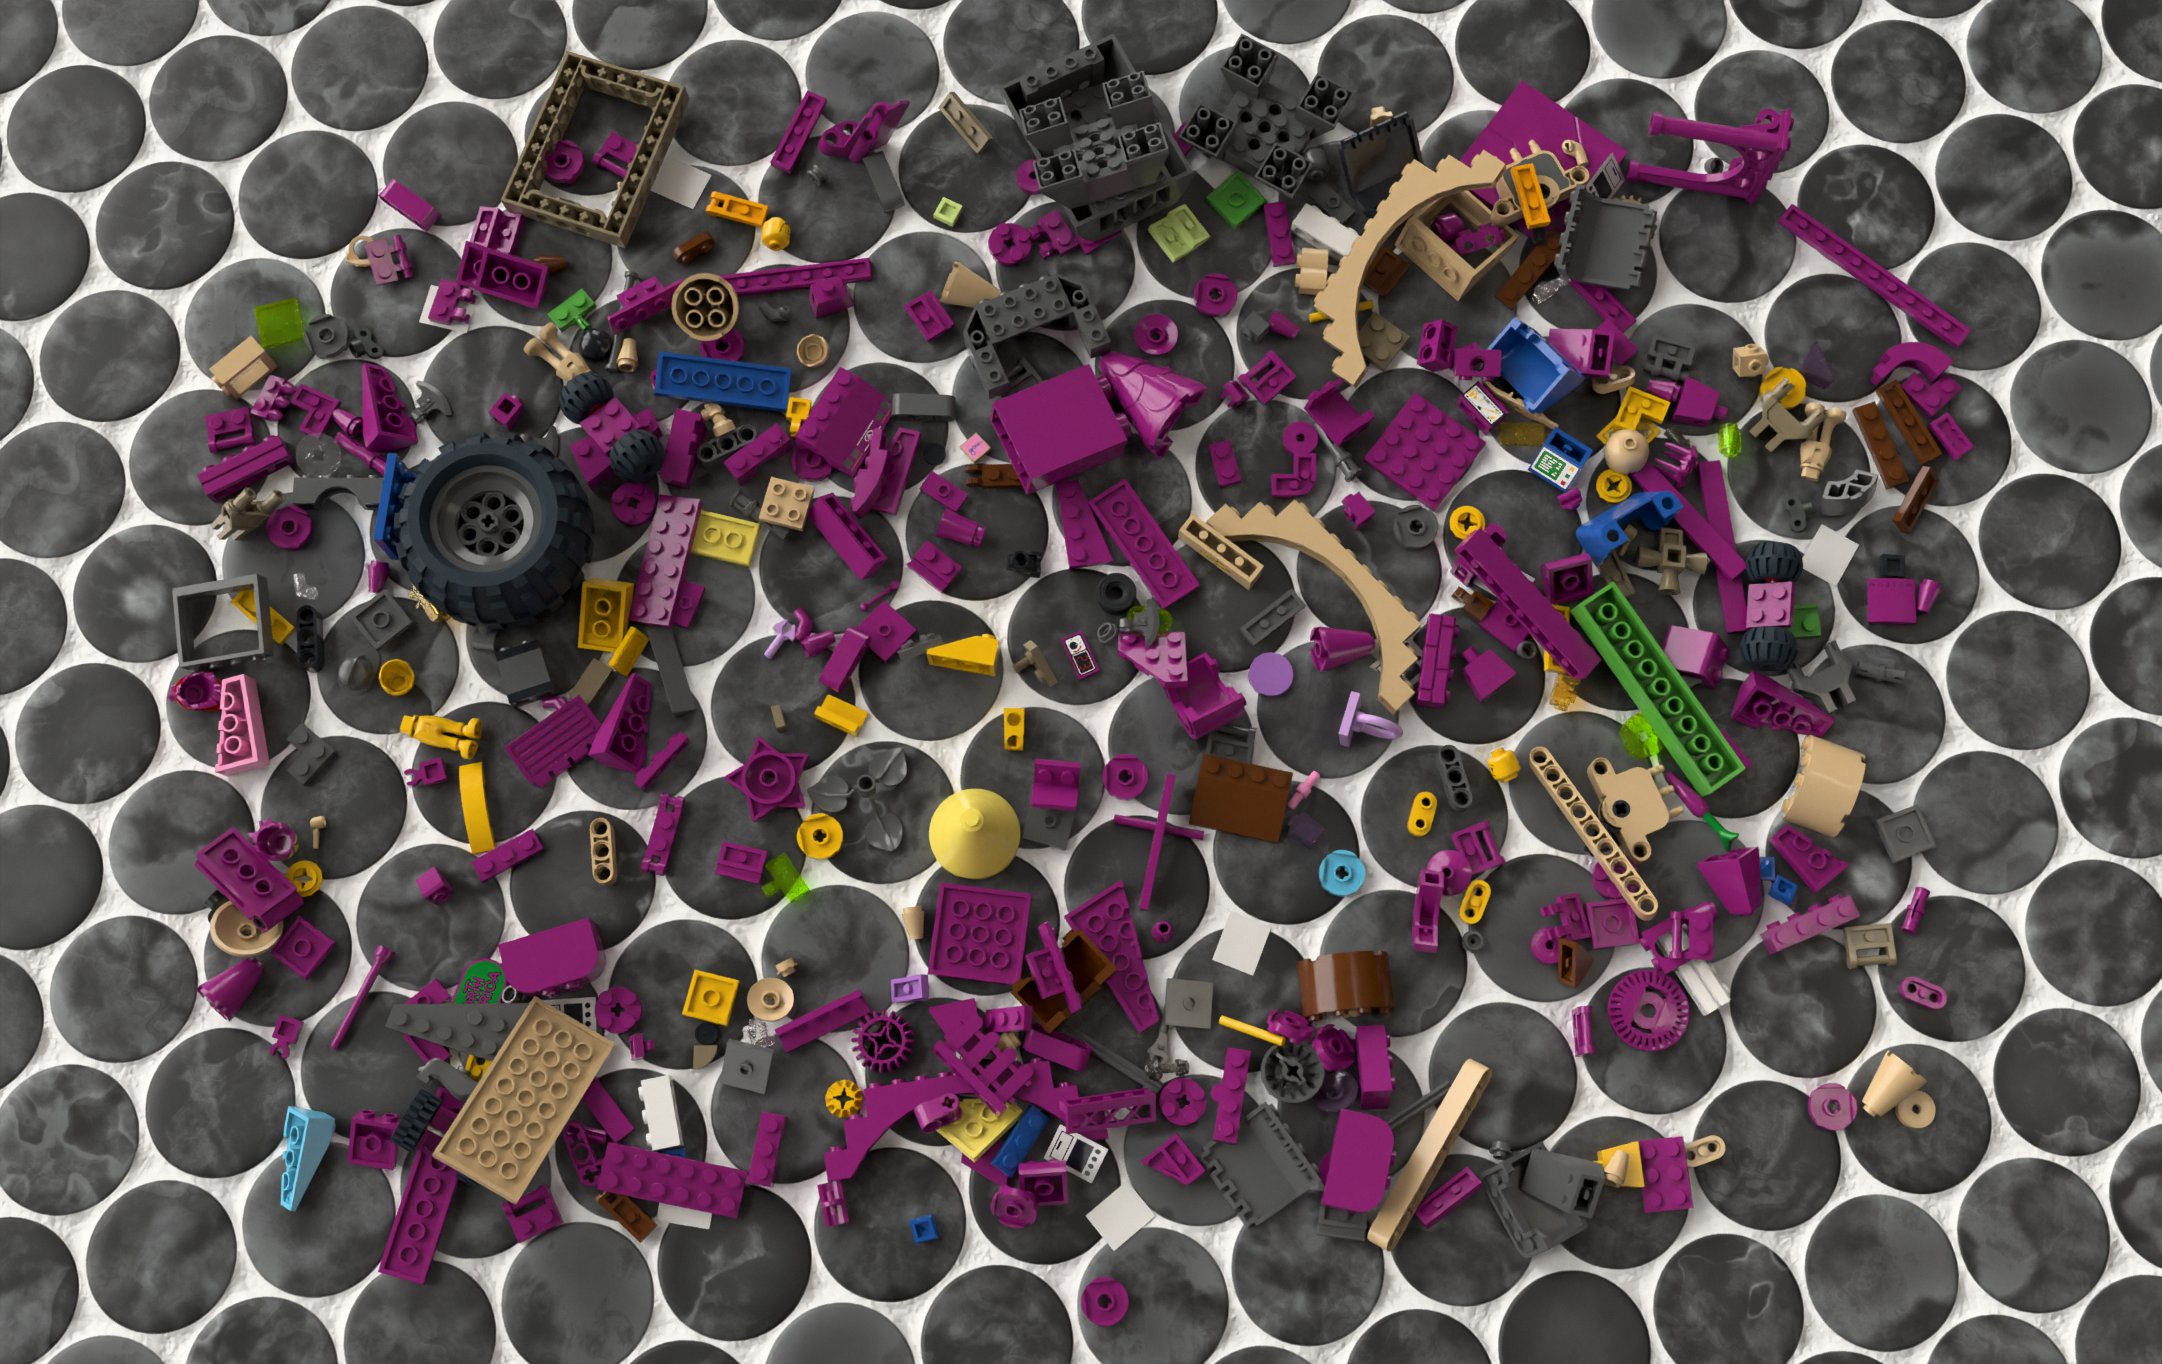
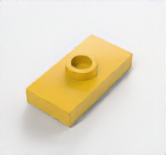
[608,626,649,677]

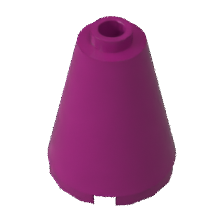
[1310,627,1375,672]
[196,957,264,1022]

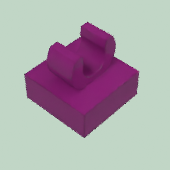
[1220,381,1250,407]
[629,1034,655,1061]

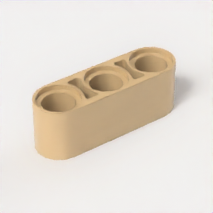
[590,818,617,887]

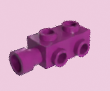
[1448,222,1506,255]

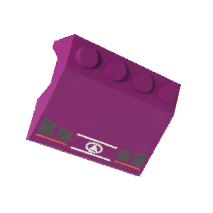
[795,367,892,478]

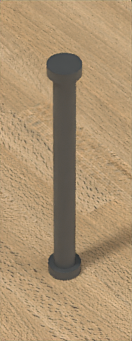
[605,271,638,373]

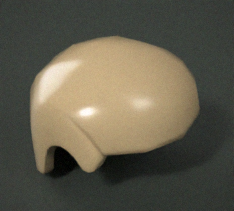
[797,334,830,368]

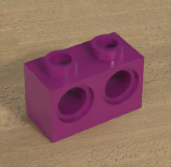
[1417,319,1458,372]

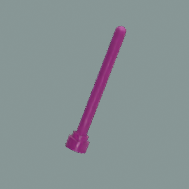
[331,944,395,1050]

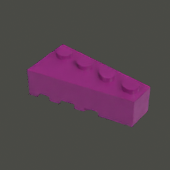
[569,408,663,491]

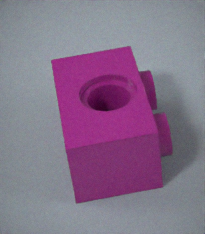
[1454,349,1501,381]

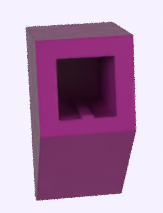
[415,866,455,905]

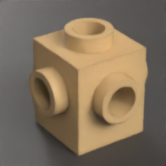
[1733,344,1769,377]

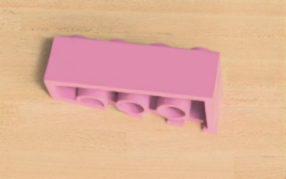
[215,674,270,776]

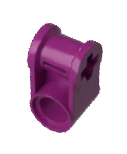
[914,1093,962,1133]

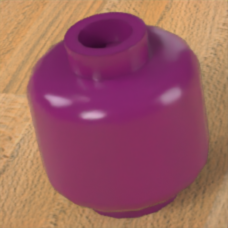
[1430,213,1464,243]

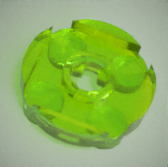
[1619,713,1665,759]

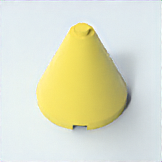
[929,789,1020,880]

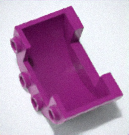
[1162,653,1247,740]

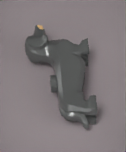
[416,1058,479,1108]

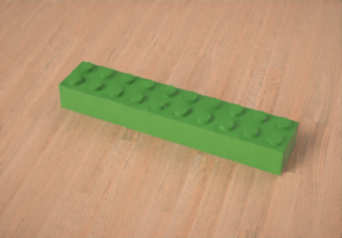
[1570,581,1746,797]

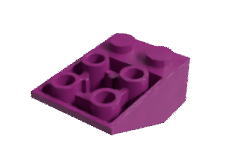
[1548,328,1616,379]

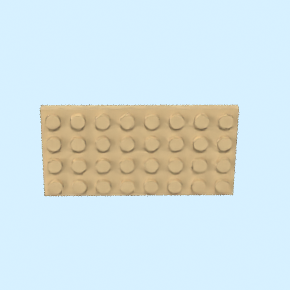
[432,996,615,1205]

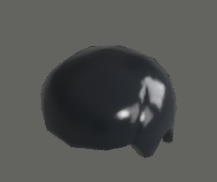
[579,328,613,362]

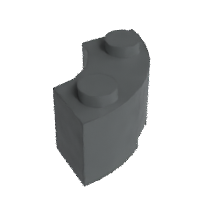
[1820,469,1878,516]

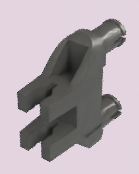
[1786,640,1856,715]

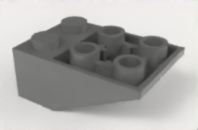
[1520,1148,1605,1219]

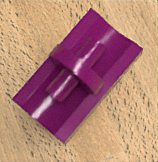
[817,1180,849,1228]

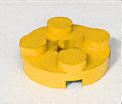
[1760,367,1806,410]
[797,813,843,860]

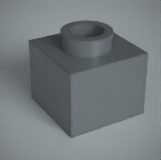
[1241,311,1270,344]

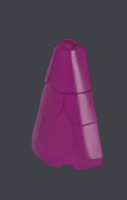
[1099,351,1208,459]

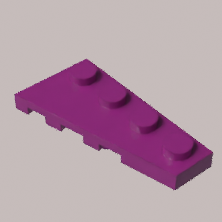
[870,427,922,516]
[1056,480,1113,569]

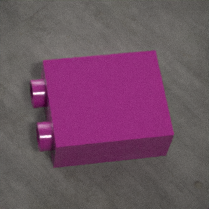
[990,364,1132,495]

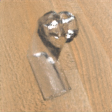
[293,572,318,600]

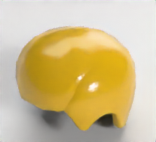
[379,659,415,696]

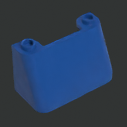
[1487,317,1586,415]

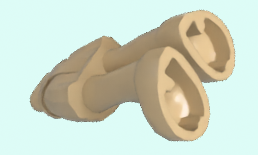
[524,322,592,382]
[1800,403,1847,481]

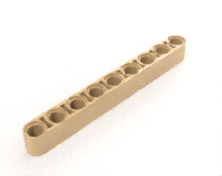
[1529,747,1658,921]
[1367,1059,1492,1252]

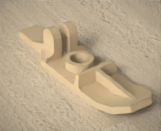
[1481,381,1559,429]

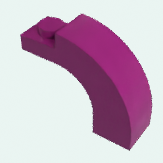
[1870,342,1953,386]
[1412,869,1444,953]

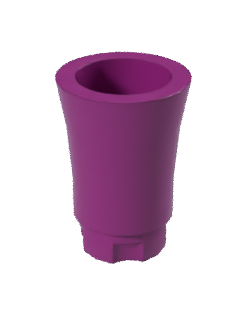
[936,508,987,547]

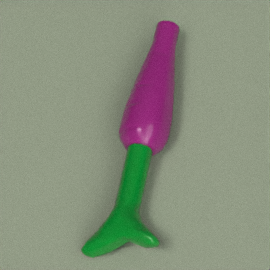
[1664,771,1739,851]

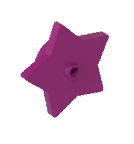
[725,737,809,823]

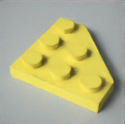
[936,1098,1023,1163]

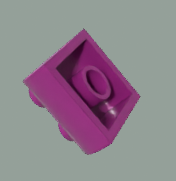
[1541,553,1593,605]
[1018,1159,1069,1206]

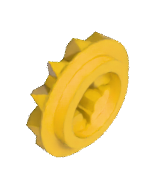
[1596,469,1632,504]
[1449,506,1485,540]
[286,861,323,897]
[825,1080,863,1118]

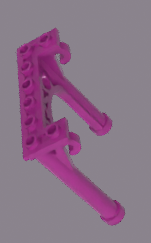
[1625,108,1794,206]

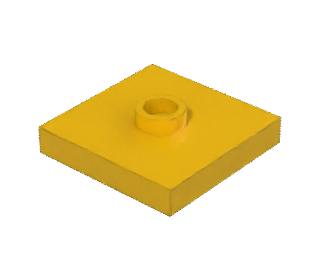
[682,970,740,1027]

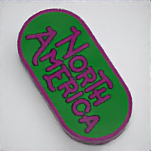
[451,958,509,1004]

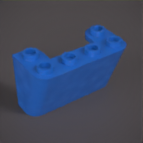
[1576,491,1683,567]

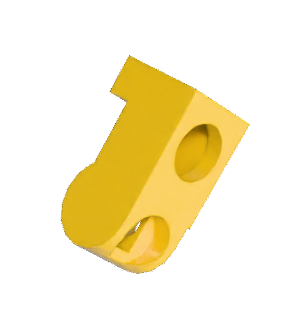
[1004,708,1025,751]

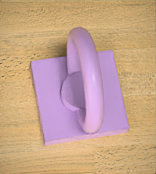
[1339,691,1403,747]

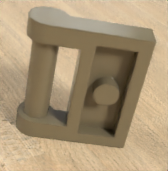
[1843,923,1897,969]

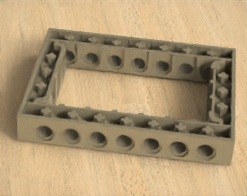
[501,51,690,248]

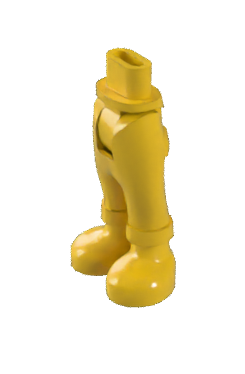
[400,715,482,760]

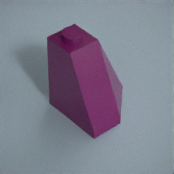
[1697,846,1761,917]

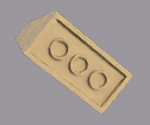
[1395,191,1519,301]

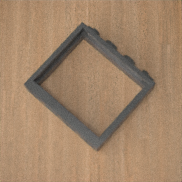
[172,574,274,673]

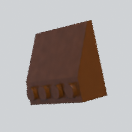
[1189,754,1293,844]

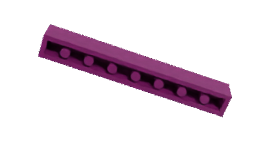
[1454,528,1602,682]

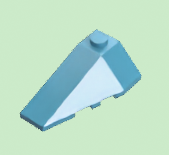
[281,1106,335,1211]

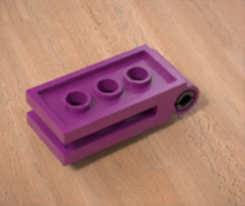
[195,827,304,932]

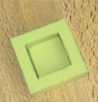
[933,197,963,227]

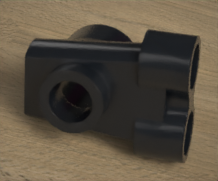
[1006,551,1042,578]

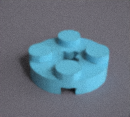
[1319,850,1365,897]

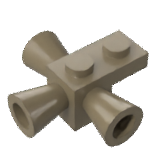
[1635,528,1707,595]

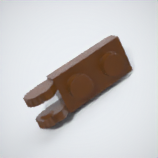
[965,464,1023,488]

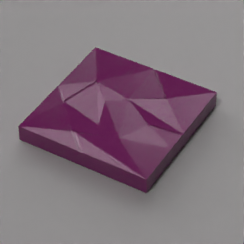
[1460,80,1628,240]

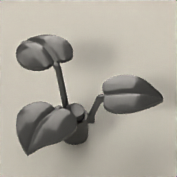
[807,748,907,852]

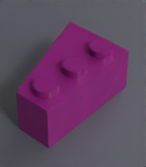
[1355,1025,1396,1110]

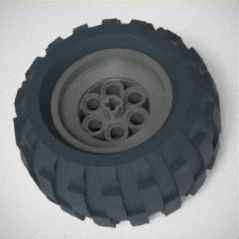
[394,432,595,629]

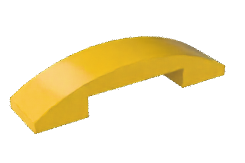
[459,762,496,855]

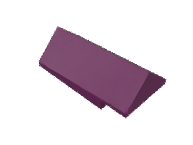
[456,241,549,309]

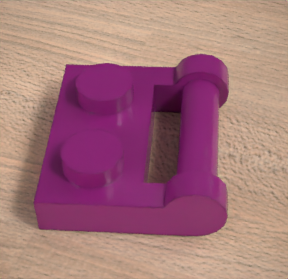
[592,132,637,180]
[1237,350,1297,406]
[205,407,256,454]
[1450,820,1506,876]
[1670,911,1713,960]
[1571,1006,1596,1057]
[502,1183,564,1243]

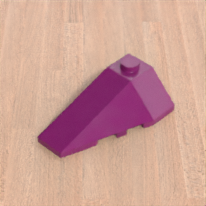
[362,363,418,453]
[1731,670,1835,737]
[588,673,652,774]

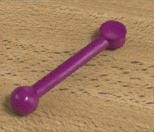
[860,581,899,612]

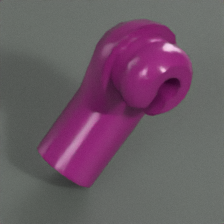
[793,607,813,641]
[542,696,569,710]

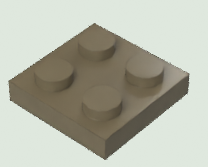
[1359,311,1410,372]

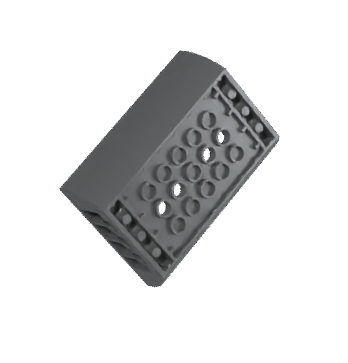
[998,34,1193,241]

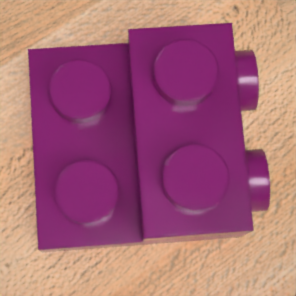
[347,1109,401,1170]

